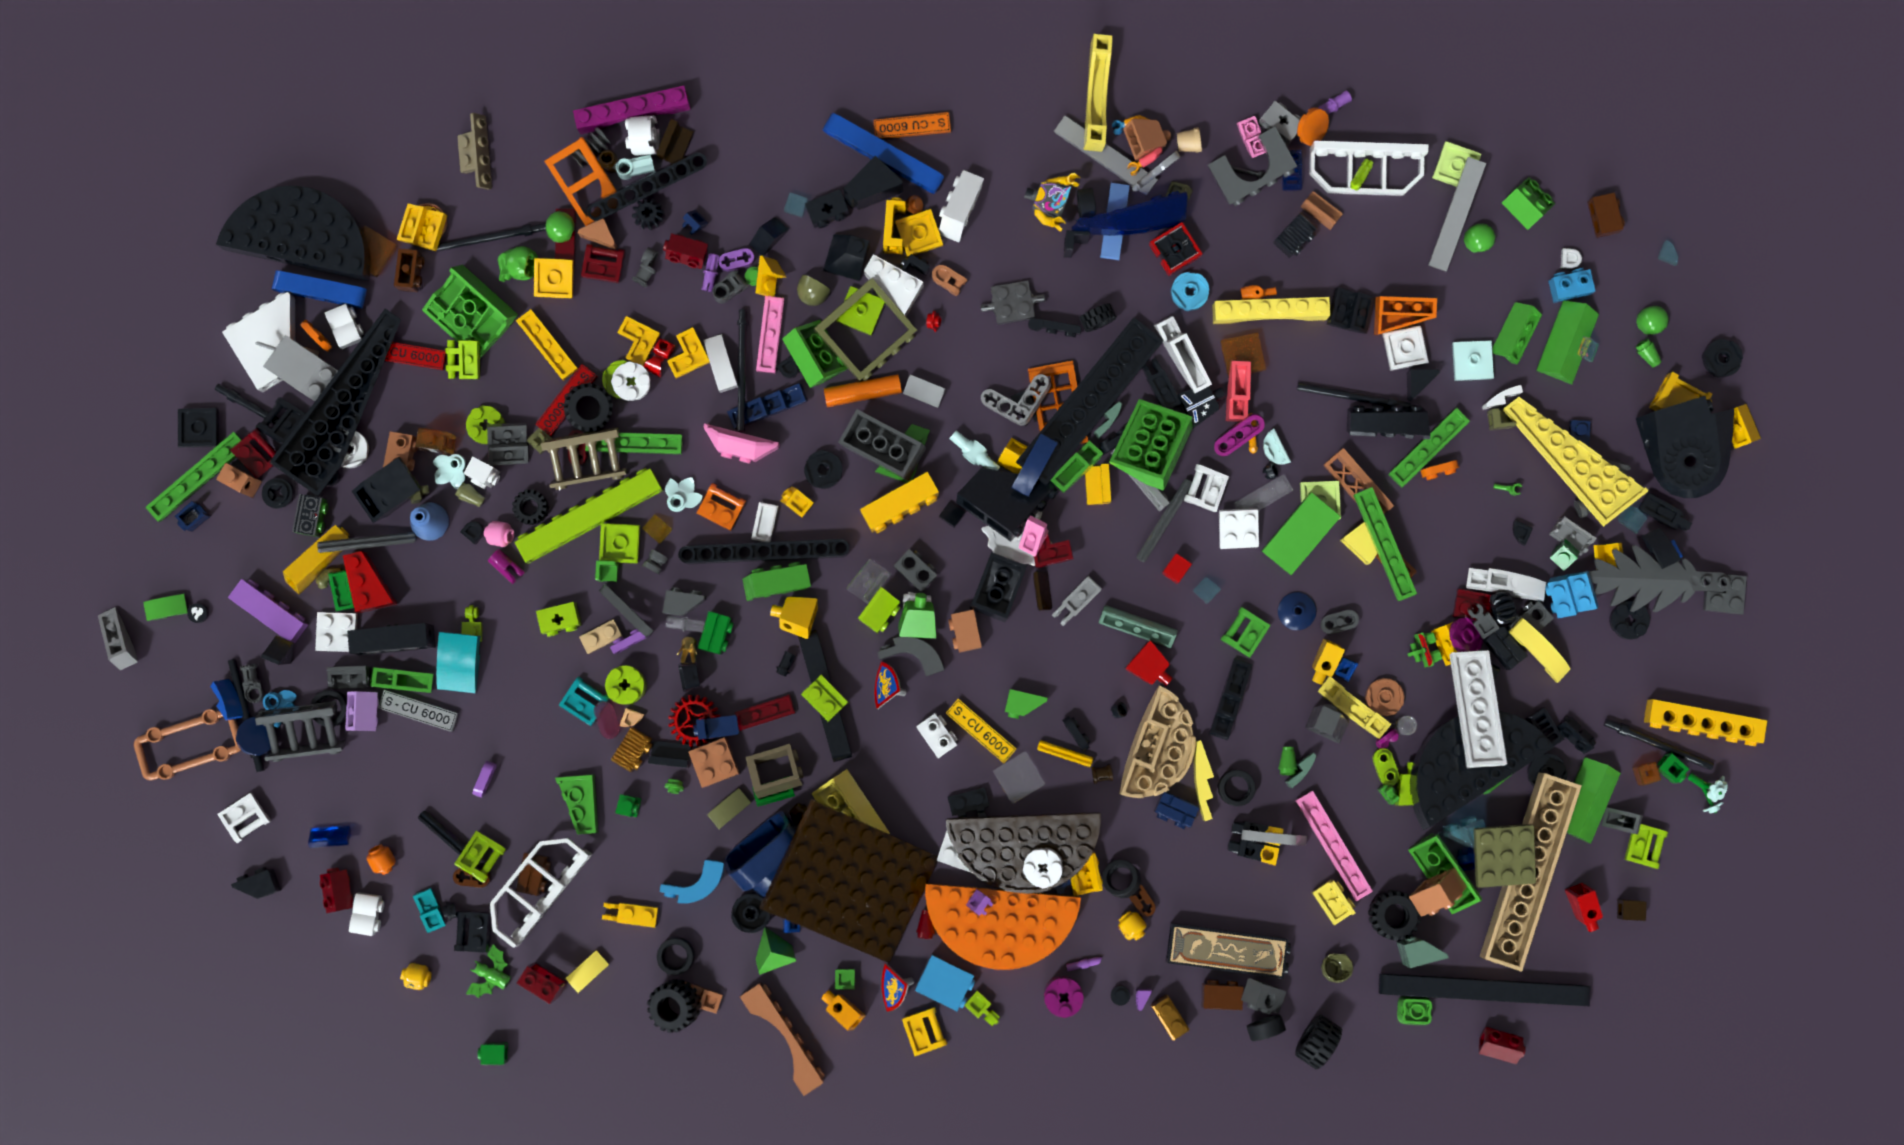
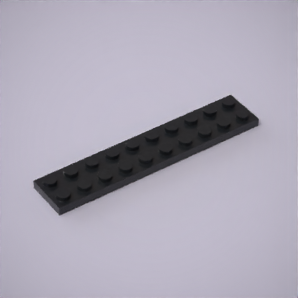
[1016,317,1163,486]

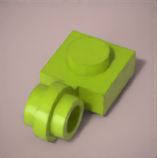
[462,605,482,642]
[964,991,1000,1026]

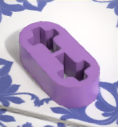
[719,248,755,272]
[472,760,496,798]

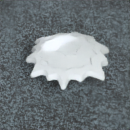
[981,511,1053,566]

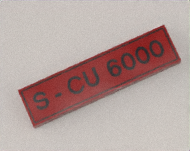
[385,342,447,371]
[535,365,598,437]

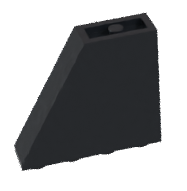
[956,468,1059,542]

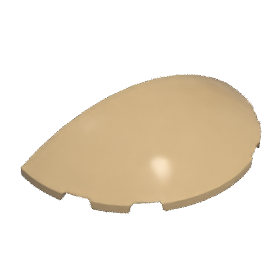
[1120,686,1196,798]

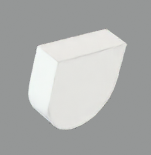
[1561,248,1582,269]

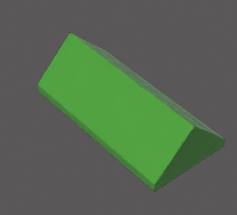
[1536,301,1599,384]
[1567,757,1621,844]
[1408,833,1482,914]

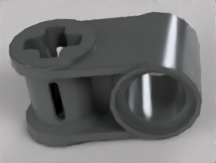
[713,269,749,304]

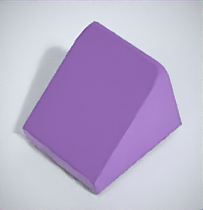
[1136,988,1152,1011]

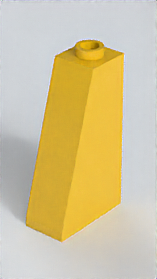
[283,525,349,595]

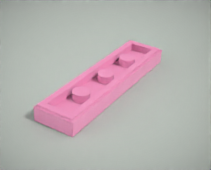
[756,296,785,374]

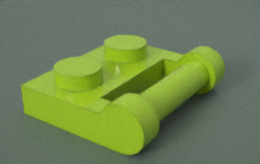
[1624,824,1668,869]
[454,831,506,883]

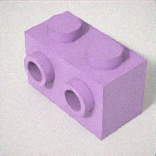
[345,691,379,731]

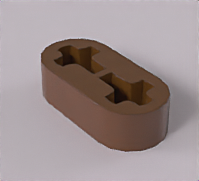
[453,868,491,888]
[1127,884,1155,917]

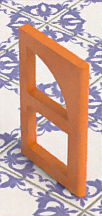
[544,137,618,226]

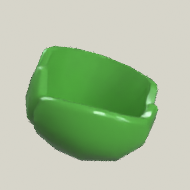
[545,211,575,243]
[1464,224,1496,253]
[1636,306,1669,335]

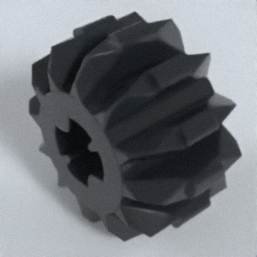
[632,198,665,231]
[1489,591,1517,624]

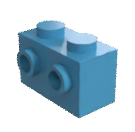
[1548,268,1595,303]

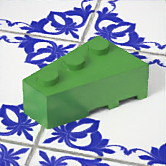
[742,562,811,601]

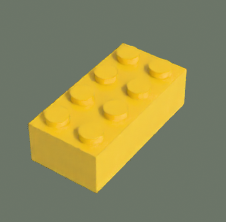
[860,472,939,534]

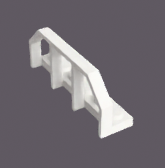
[1309,141,1428,196]
[490,838,592,948]

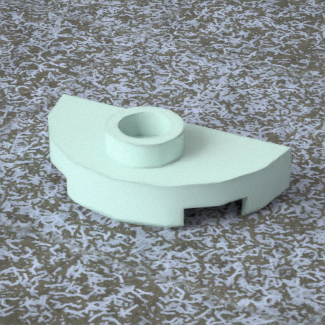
[1263,429,1291,465]

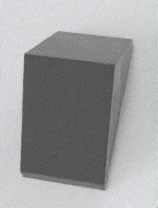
[1601,807,1642,835]

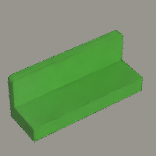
[1492,302,1542,365]

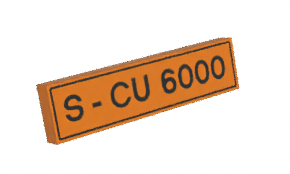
[874,112,951,139]

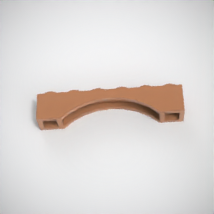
[740,982,825,1096]

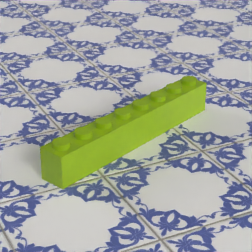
[514,468,663,564]

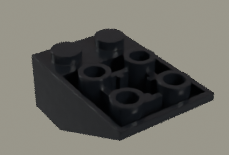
[352,457,421,523]

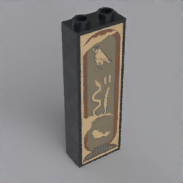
[1166,923,1291,979]

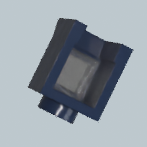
[175,501,210,532]

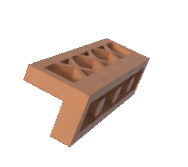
[1323,448,1394,513]

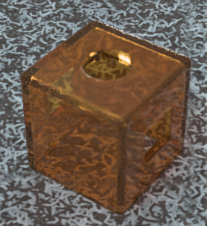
[1632,762,1661,786]

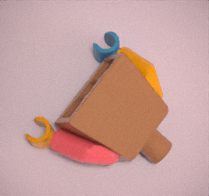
[1112,115,1171,176]

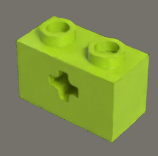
[536,602,581,637]

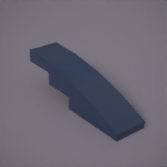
[727,383,808,429]

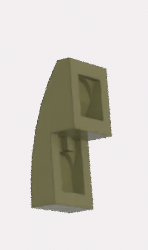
[707,788,751,829]

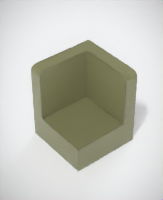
[1487,408,1517,430]

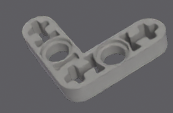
[981,374,1051,426]
[1241,830,1307,846]

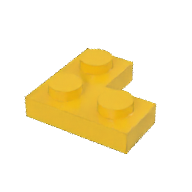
[617,316,661,367]
[667,327,710,379]

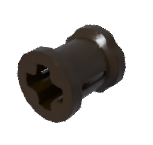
[1091,764,1113,784]

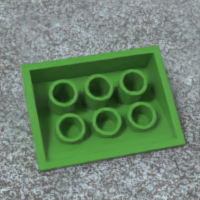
[1109,399,1193,491]

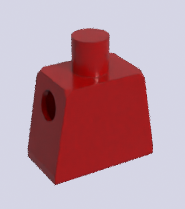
[1124,641,1173,687]
[1564,883,1603,932]

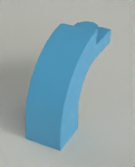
[660,859,725,903]

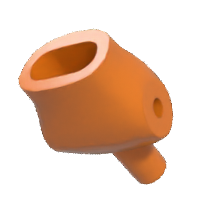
[1240,285,1277,300]

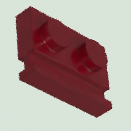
[1452,589,1493,620]

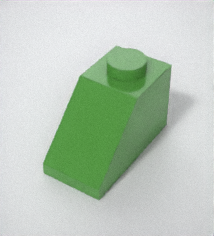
[1004,689,1048,719]

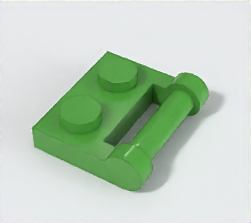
[1220,607,1271,658]

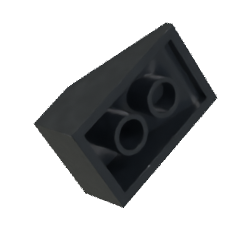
[970,552,1027,622]

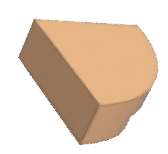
[619,708,645,727]

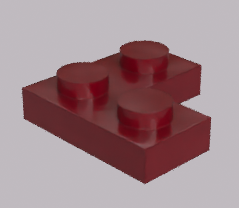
[1033,528,1074,568]

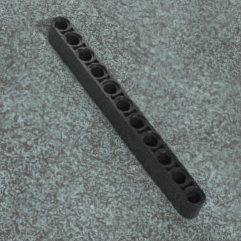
[1378,974,1591,1006]

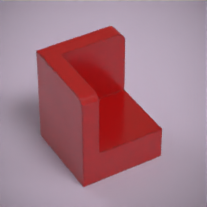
[1162,554,1192,584]

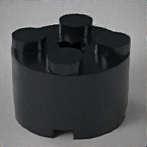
[731,893,772,933]

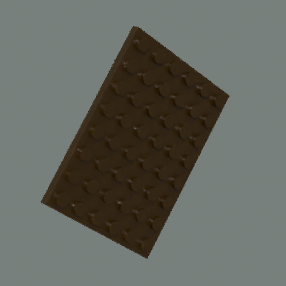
[759,799,938,963]

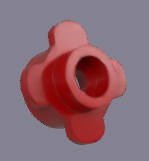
[926,311,941,332]

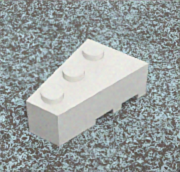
[939,170,984,242]
[864,254,923,317]

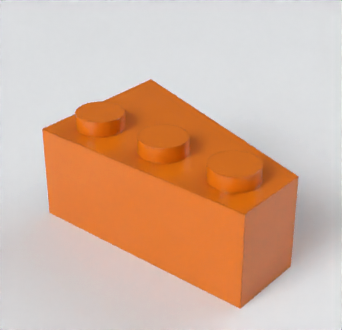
[1374,296,1437,335]

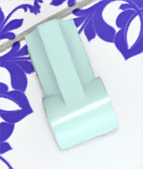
[616,154,655,180]

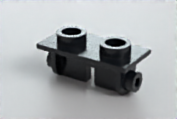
[1557,716,1596,754]

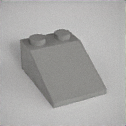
[263,335,338,401]

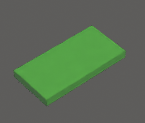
[1261,492,1341,575]

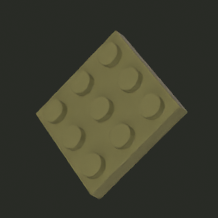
[1474,824,1536,888]

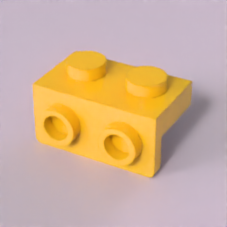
[1070,852,1103,896]

